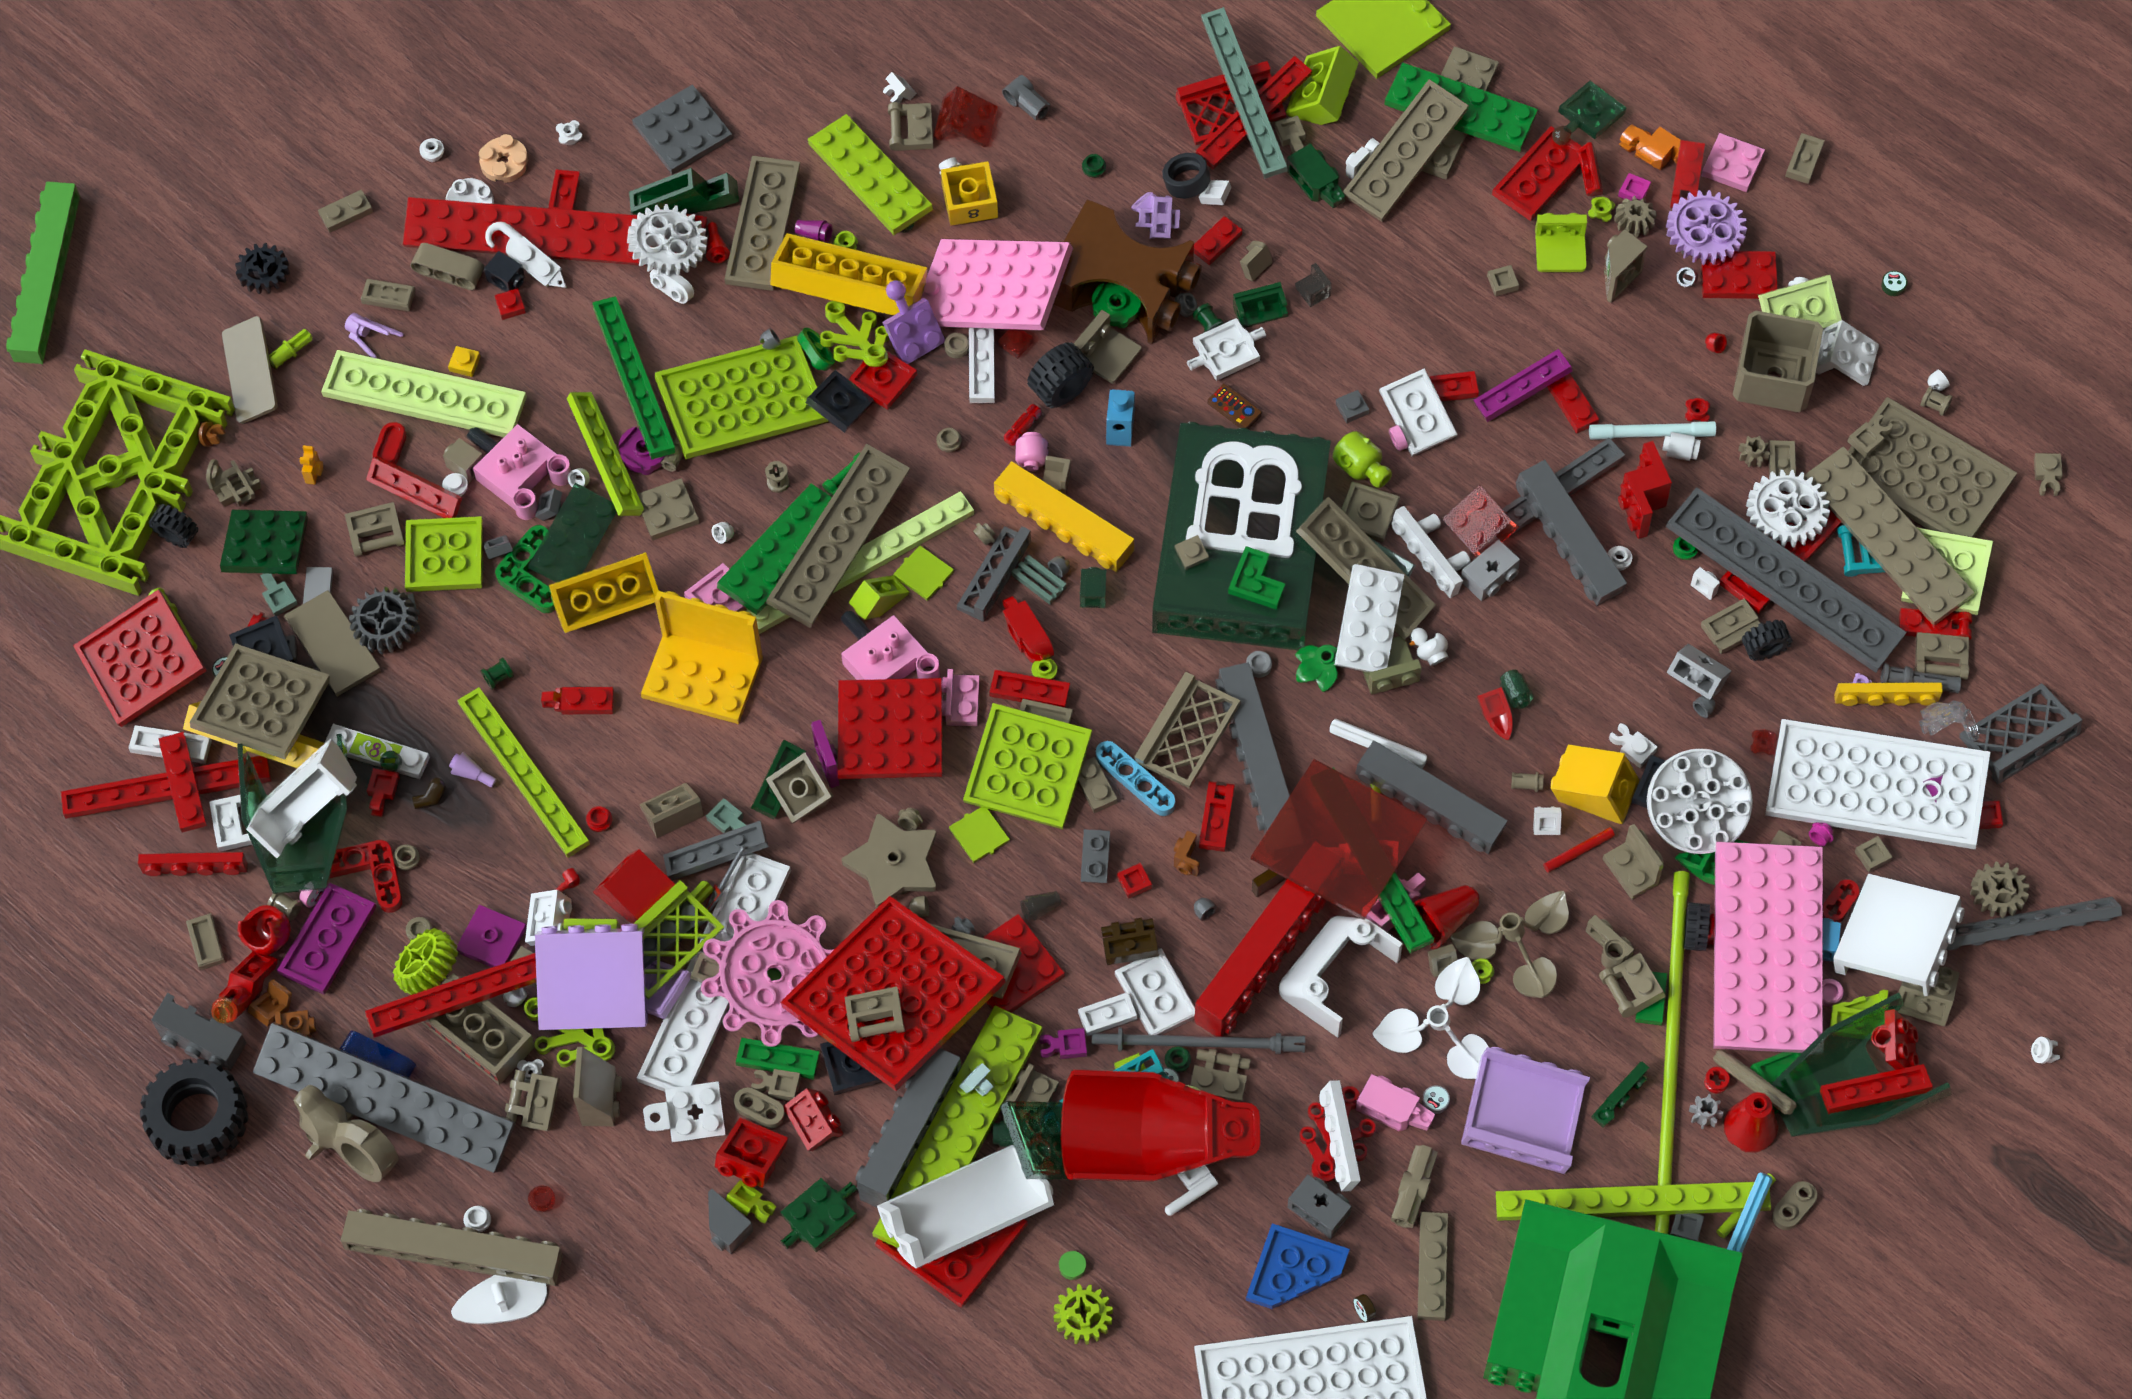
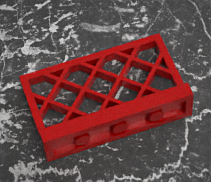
[1176,61,1286,145]

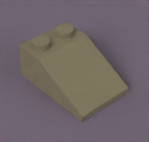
[573,1047,622,1127]

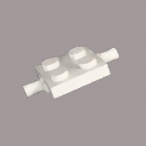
[1187,318,1266,381]

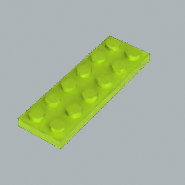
[808,114,933,235]

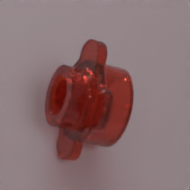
[1750,729,1777,756]

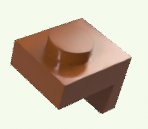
[1174,830,1200,876]
[248,979,292,1027]

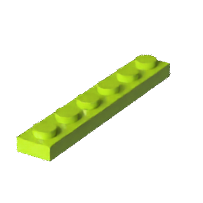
[567,392,644,516]

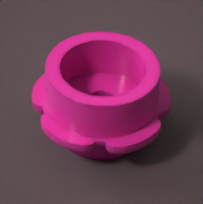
[1809,822,1834,846]

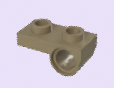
[1586,915,1634,968]

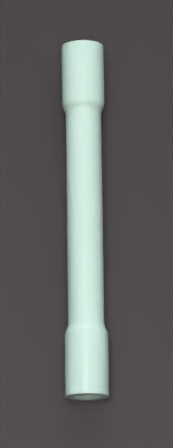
[1589,421,1716,440]

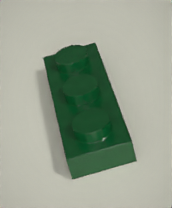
[751,740,806,820]

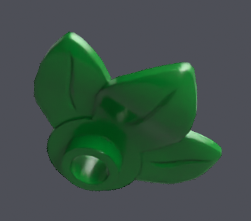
[1295,645,1338,692]

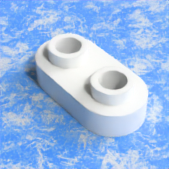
[650,268,694,304]

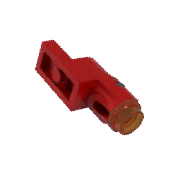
[211,951,278,1023]

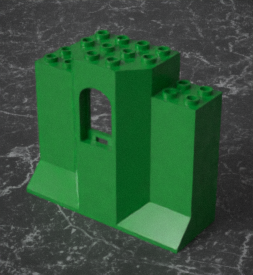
[1483,1199,1742,1399]

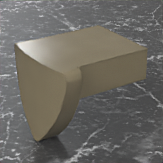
[1240,241,1272,282]

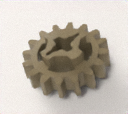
[1970,862,2029,918]

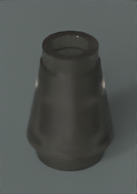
[1020,891,1061,921]

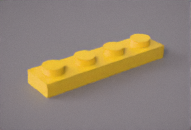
[1834,683,1942,706]

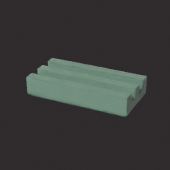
[1012,555,1066,605]

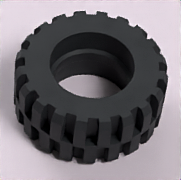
[140,1058,248,1166]

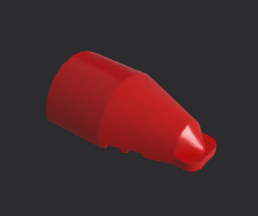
[1061,1070,1260,1182]

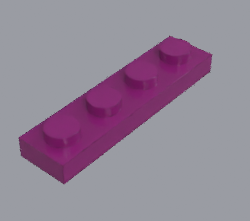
[1473,349,1573,422]

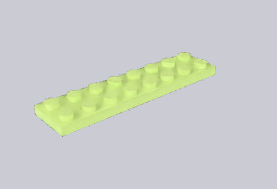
[321,350,527,437]

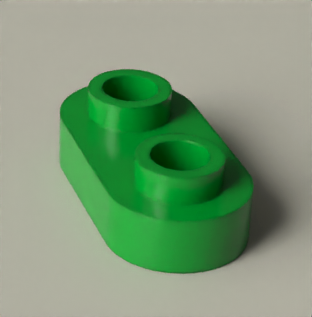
[797,328,835,371]

